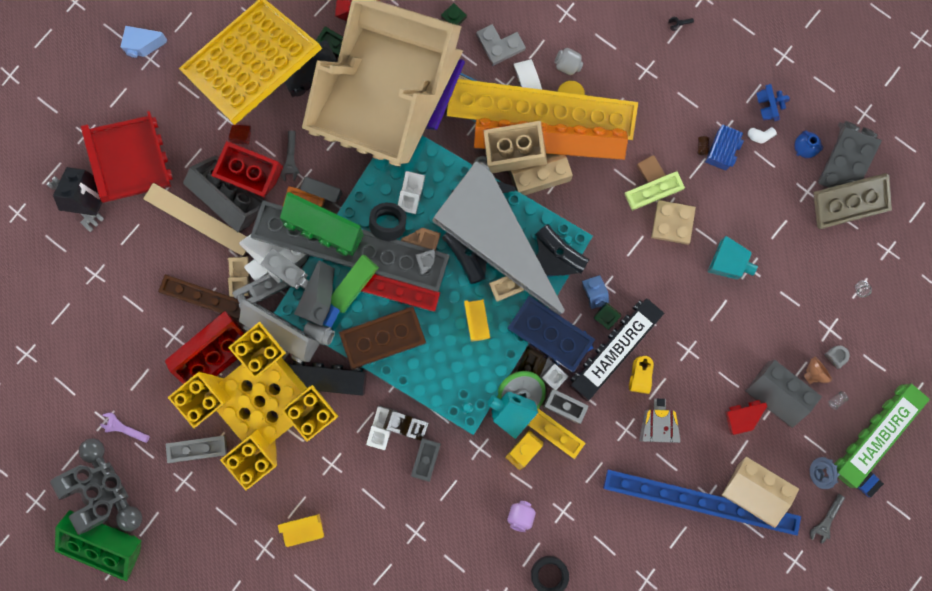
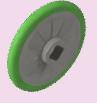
[497,371,546,409]

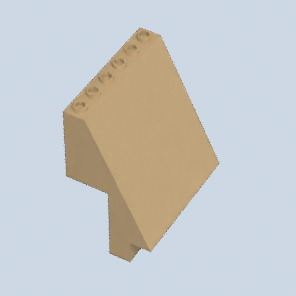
[302,0,463,166]

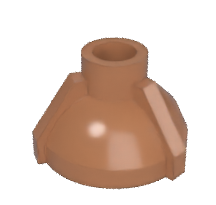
[804,356,832,384]

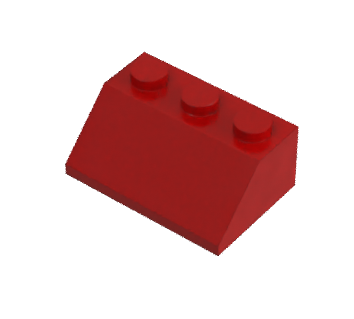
[211,141,283,198]

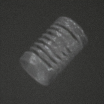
[828,391,849,410]

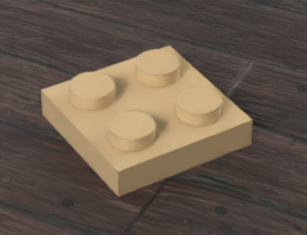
[651,200,696,245]

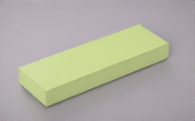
[625,171,685,211]

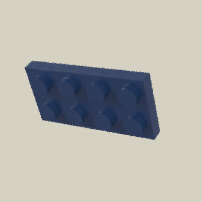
[507,296,595,372]

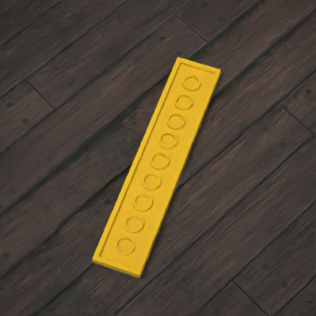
[447,79,638,140]

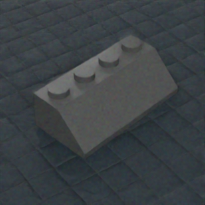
[183,156,266,233]

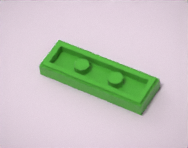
[331,255,379,313]

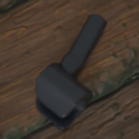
[668,17,694,31]

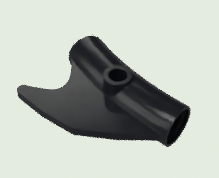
[535,224,590,276]
[442,232,487,284]

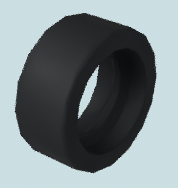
[369,202,407,241]
[531,556,569,591]

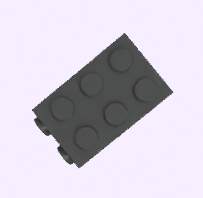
[818,121,882,188]

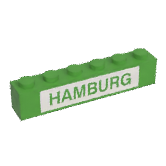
[834,384,930,488]

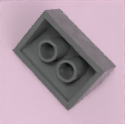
[745,360,822,428]

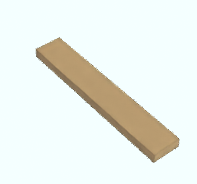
[143,183,247,257]

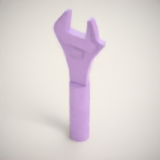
[100,413,150,443]

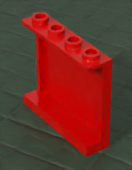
[80,111,173,203]

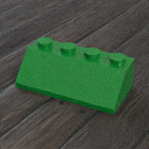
[280,192,364,256]
[55,510,142,582]

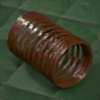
[697,136,709,155]

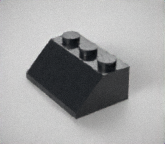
[284,40,337,98]

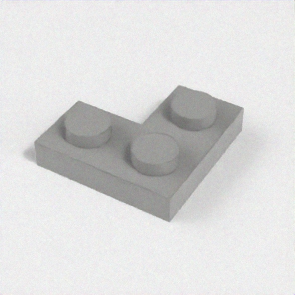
[476,24,526,66]

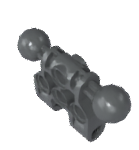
[50,438,142,535]

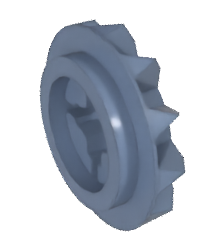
[810,457,840,489]

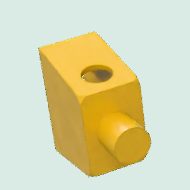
[505,430,544,470]

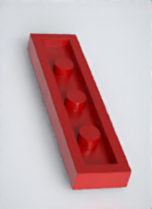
[361,274,440,312]

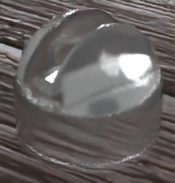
[855,280,872,297]

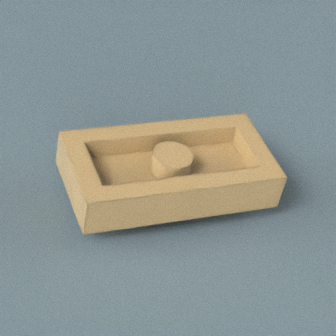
[489,276,525,302]

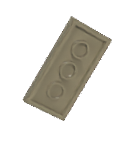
[813,173,892,229]

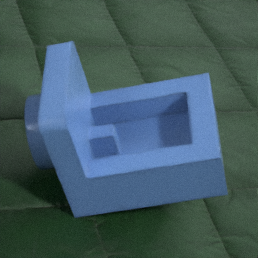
[582,275,609,309]

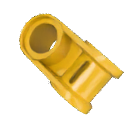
[629,356,654,394]

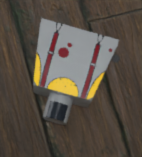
[640,398,680,443]

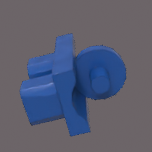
[756,84,790,122]

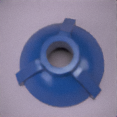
[794,130,823,158]

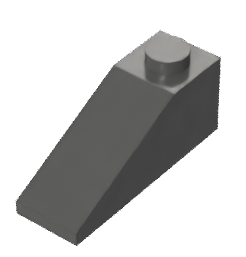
[294,261,335,326]

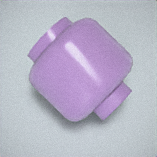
[507,501,536,532]

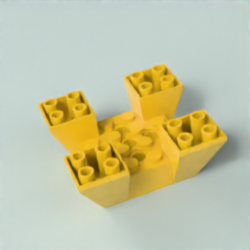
[168,322,339,491]

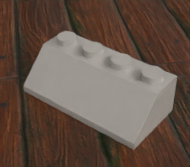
[239,300,320,363]

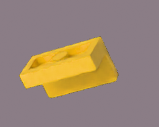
[464,299,490,342]
[278,514,324,547]

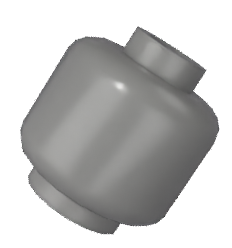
[554,48,583,76]

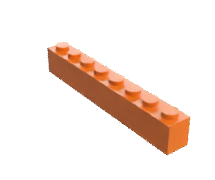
[474,118,628,160]

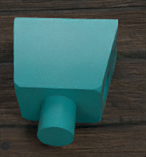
[707,236,758,279]
[487,392,538,439]

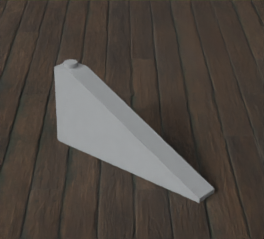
[432,161,565,315]

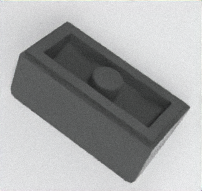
[300,177,343,202]

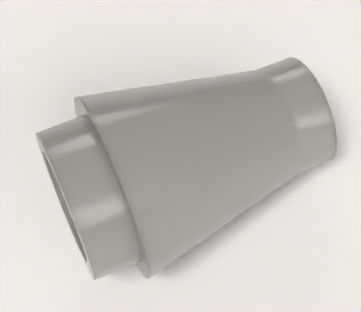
[304,322,335,345]

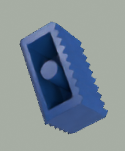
[705,125,744,171]

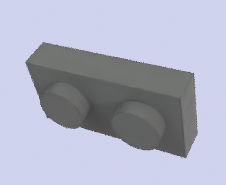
[411,438,441,482]

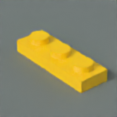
[528,409,586,459]

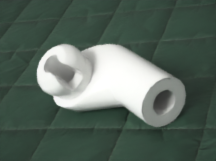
[748,127,777,144]

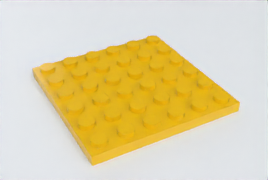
[179,0,322,125]

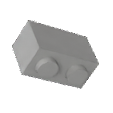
[543,389,589,424]

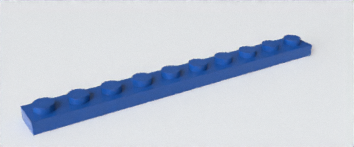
[603,469,801,536]

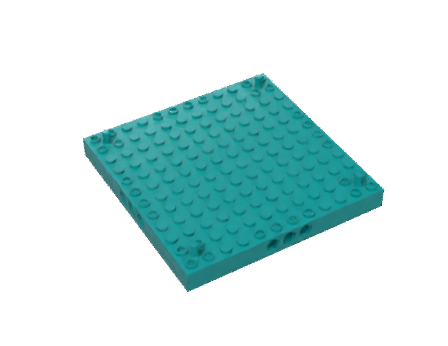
[274,135,593,435]

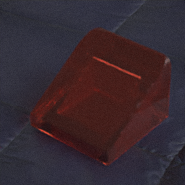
[228,125,251,145]

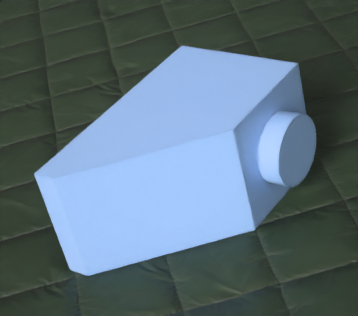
[120,26,167,58]

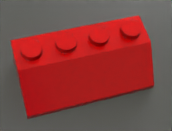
[165,311,245,384]

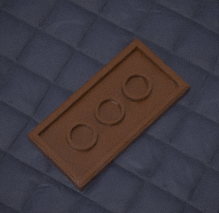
[339,306,427,370]

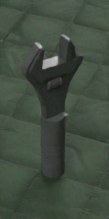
[280,131,300,181]
[810,494,845,544]

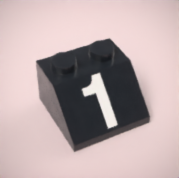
[53,167,102,216]

